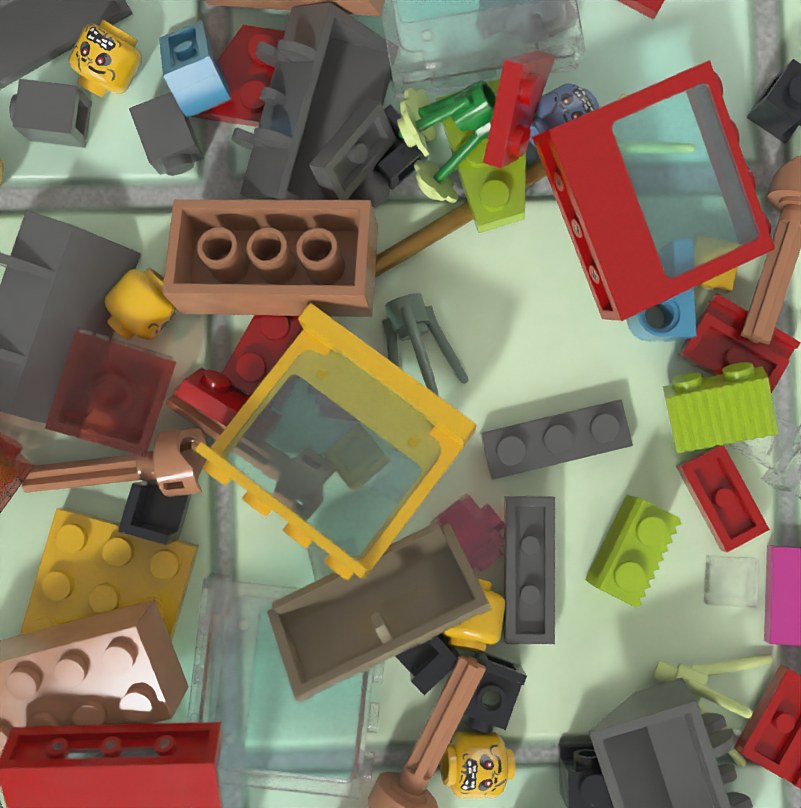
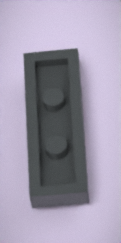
[480,399,633,480]
[504,496,555,644]

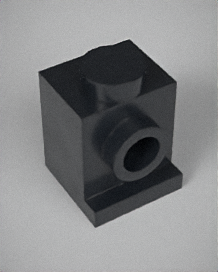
[746,59,801,143]
[463,652,527,734]
[558,743,614,808]

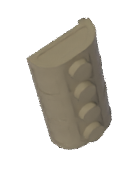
[267,522,492,703]

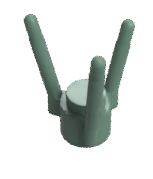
[382,293,468,395]

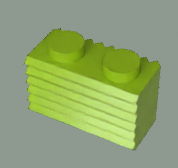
[663,362,779,453]
[585,495,682,608]

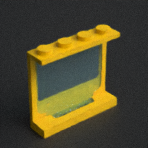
[195,303,476,581]

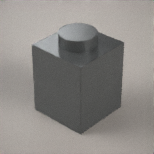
[9,78,92,148]
[129,92,204,176]

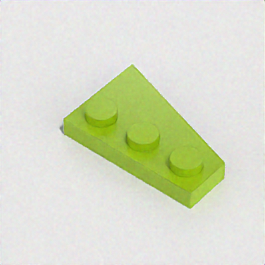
[436,79,526,234]

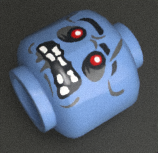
[530,83,600,146]

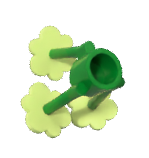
[397,80,496,203]

